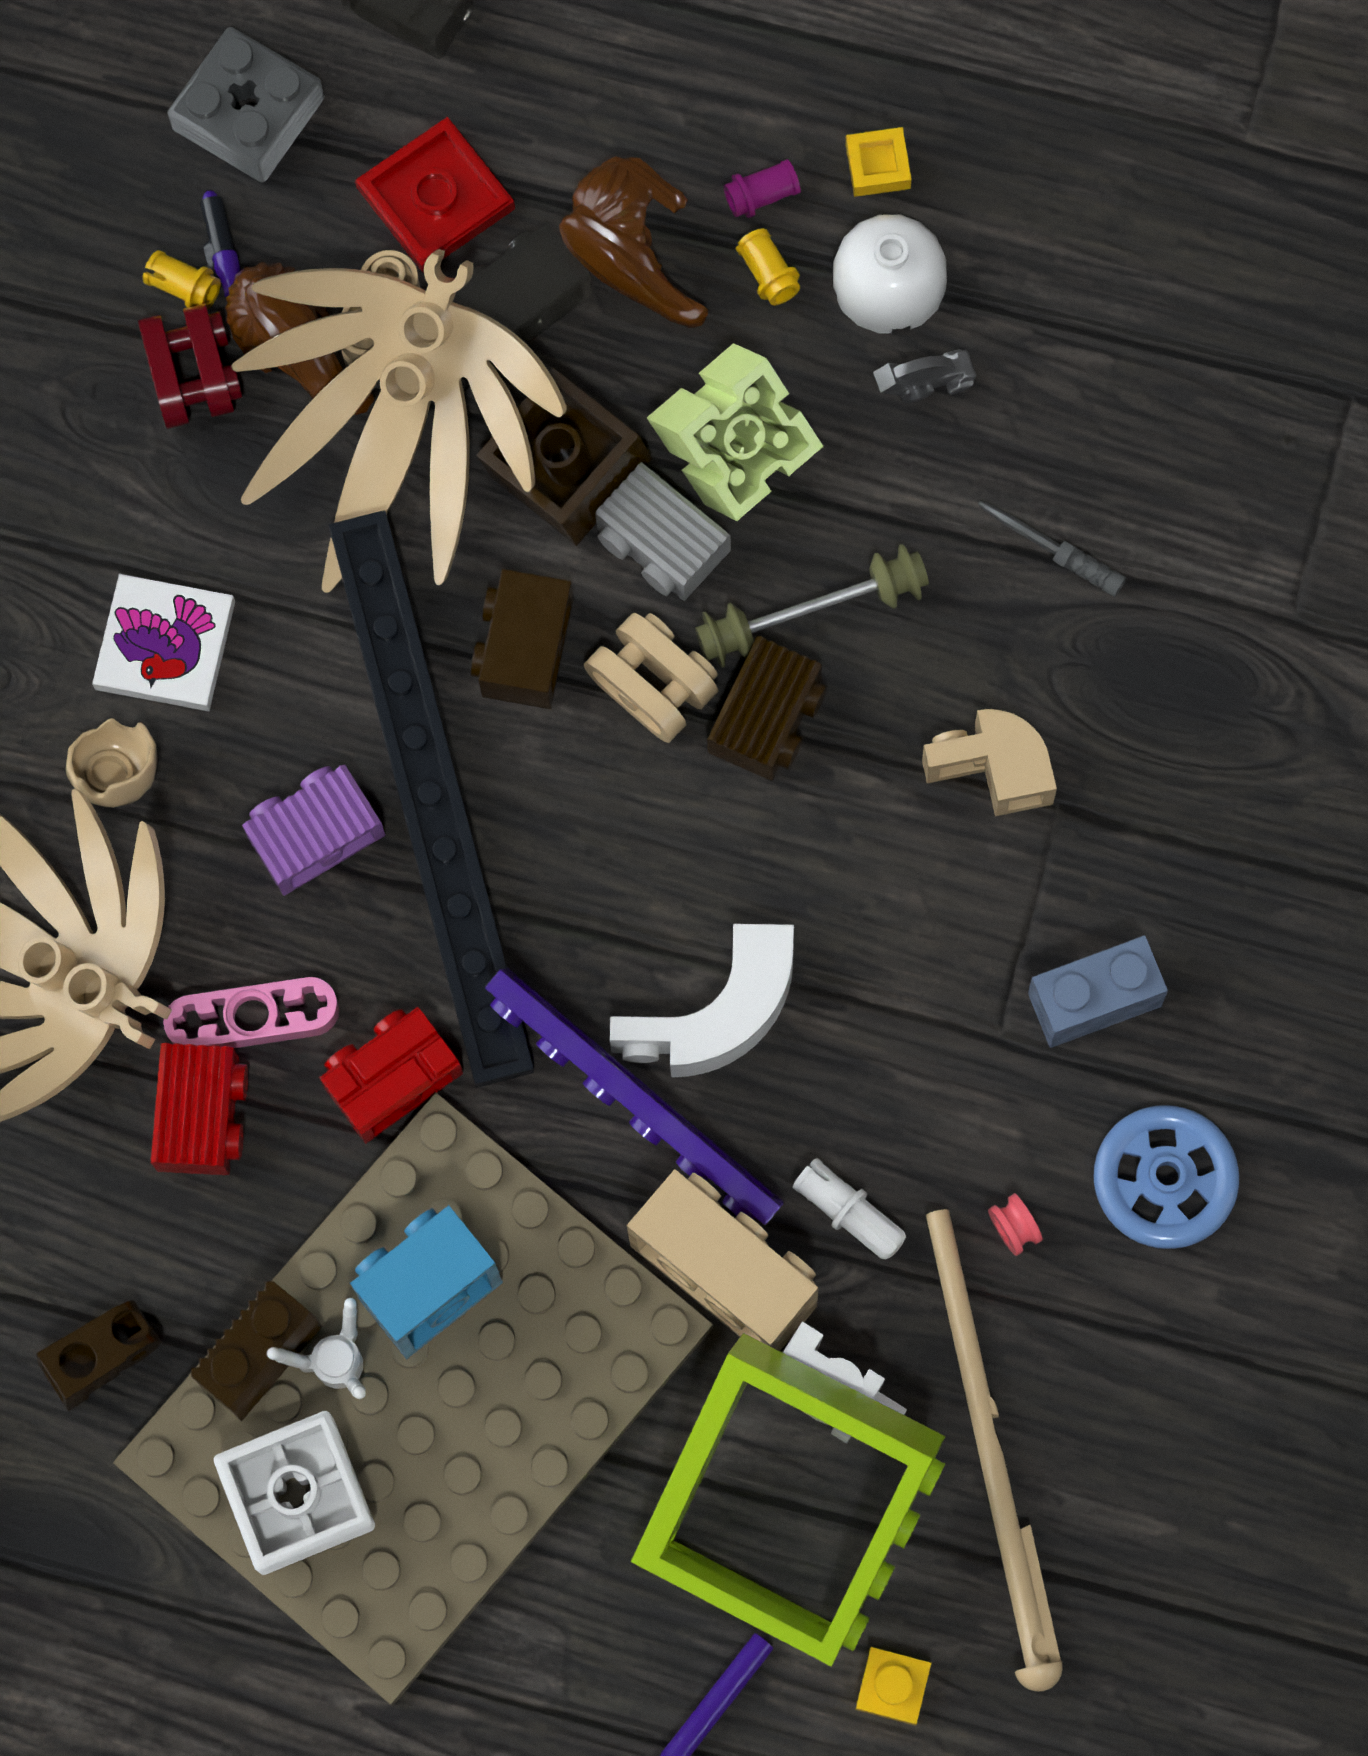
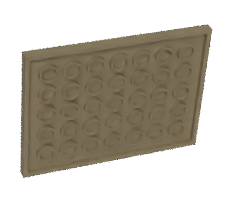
[113,1093,713,1706]

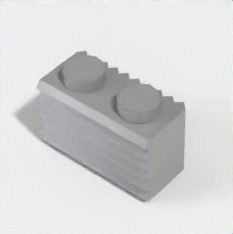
[595,463,731,601]

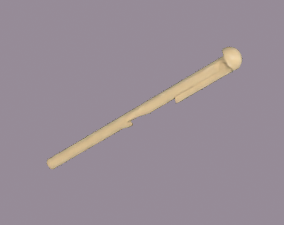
[926,1209,1063,1692]

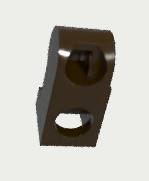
[36,1300,162,1412]

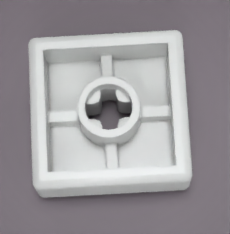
[214,1411,375,1575]

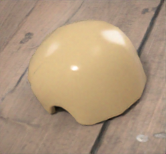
[66,718,158,808]

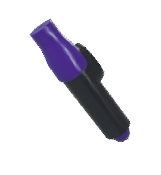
[200,190,240,297]

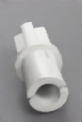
[793,1158,906,1260]

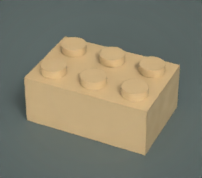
[627,1169,818,1351]

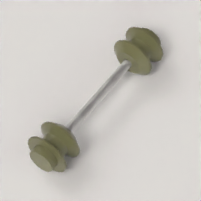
[695,544,929,668]

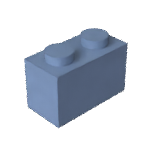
[1028,936,1168,1048]

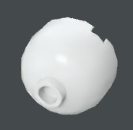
[833,215,947,333]

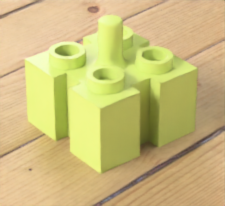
[647,343,823,521]

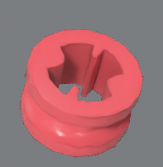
[988,1193,1043,1256]

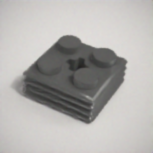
[167,27,325,182]

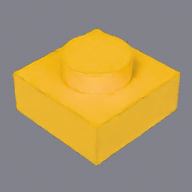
[846,127,911,197]
[855,1647,931,1726]

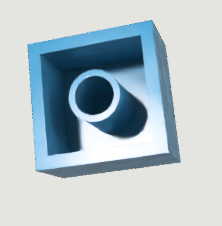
[350,1205,503,1360]

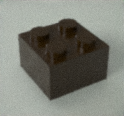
[476,368,652,546]

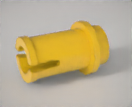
[735,228,800,306]
[143,250,221,310]

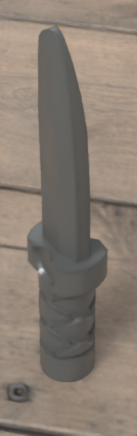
[978,501,1127,598]

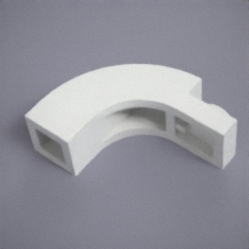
[610,924,794,1077]

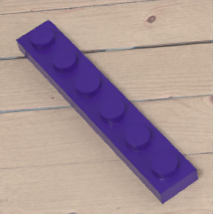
[485,968,784,1225]

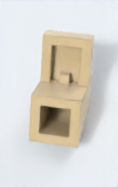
[922,709,1057,816]

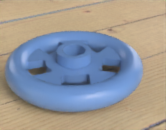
[1094,1105,1239,1249]

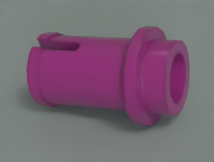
[723,159,801,218]

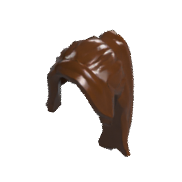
[559,156,708,328]
[226,262,374,415]

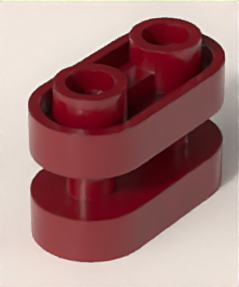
[138,303,243,429]

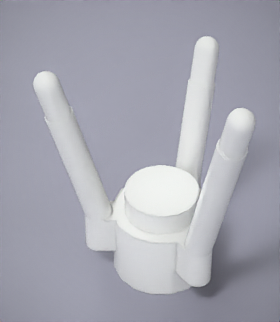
[267,1298,366,1399]

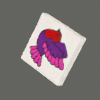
[92,574,235,711]

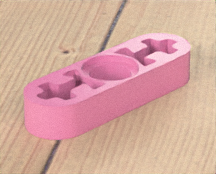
[163,977,339,1048]

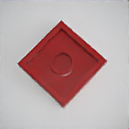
[355,117,515,273]

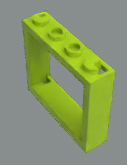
[631,1333,946,1666]

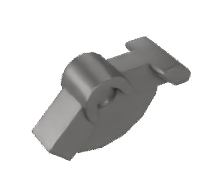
[873,349,976,403]

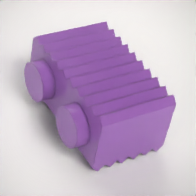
[242,765,386,896]

